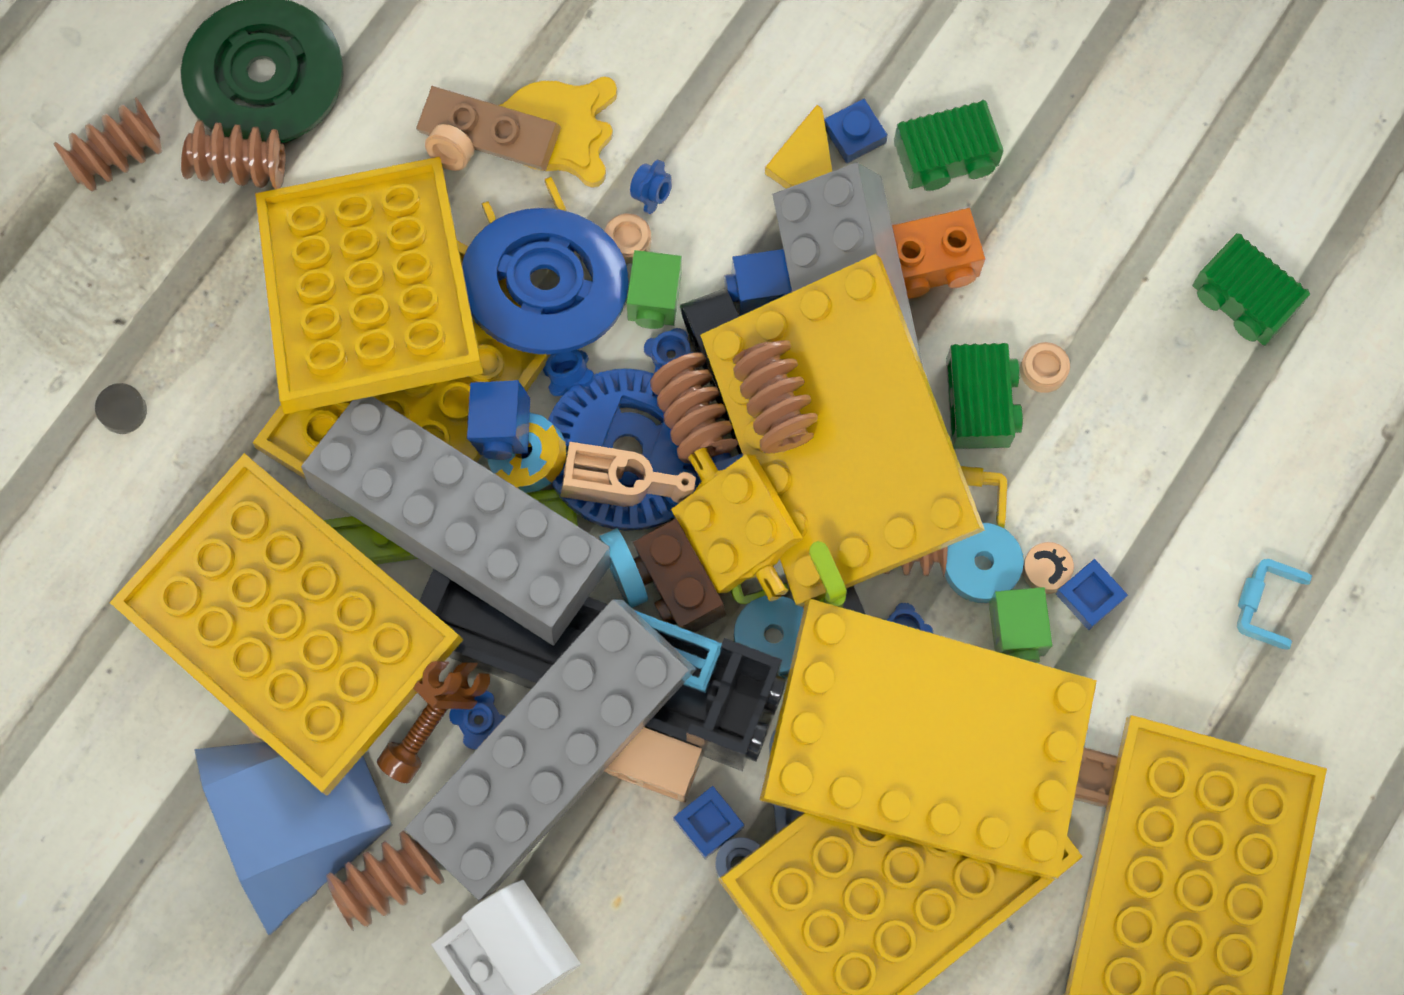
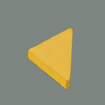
[765,105,832,189]

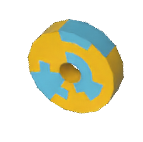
[488,413,566,493]

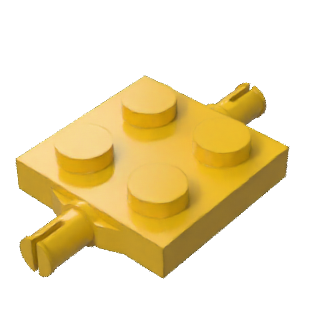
[671,448,803,602]

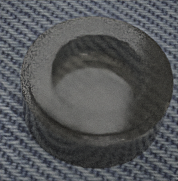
[95,383,147,434]

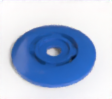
[462,208,629,354]
[548,369,700,531]

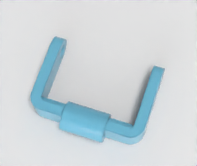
[1237,559,1312,650]

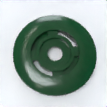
[181,0,343,144]

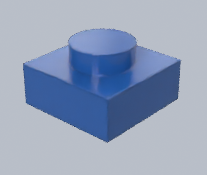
[824,99,888,164]
[1056,558,1128,630]
[673,786,745,859]

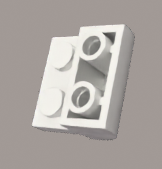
[431,880,581,995]

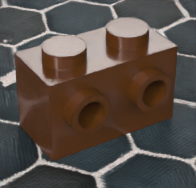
[633,519,727,633]

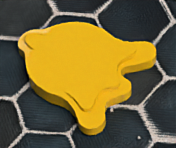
[499,77,617,187]

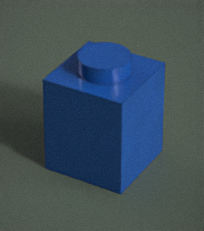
[724,249,792,317]
[467,380,530,460]

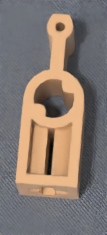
[560,442,696,507]
[604,728,703,803]

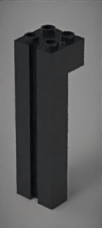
[419,568,787,772]

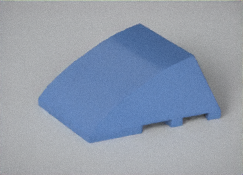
[194,742,392,935]

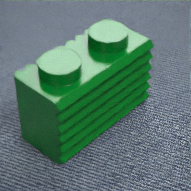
[894,100,1004,191]
[1192,233,1310,346]
[946,343,1023,449]

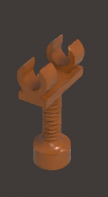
[377,661,490,783]

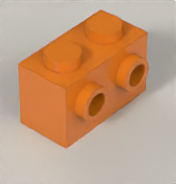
[892,208,985,299]

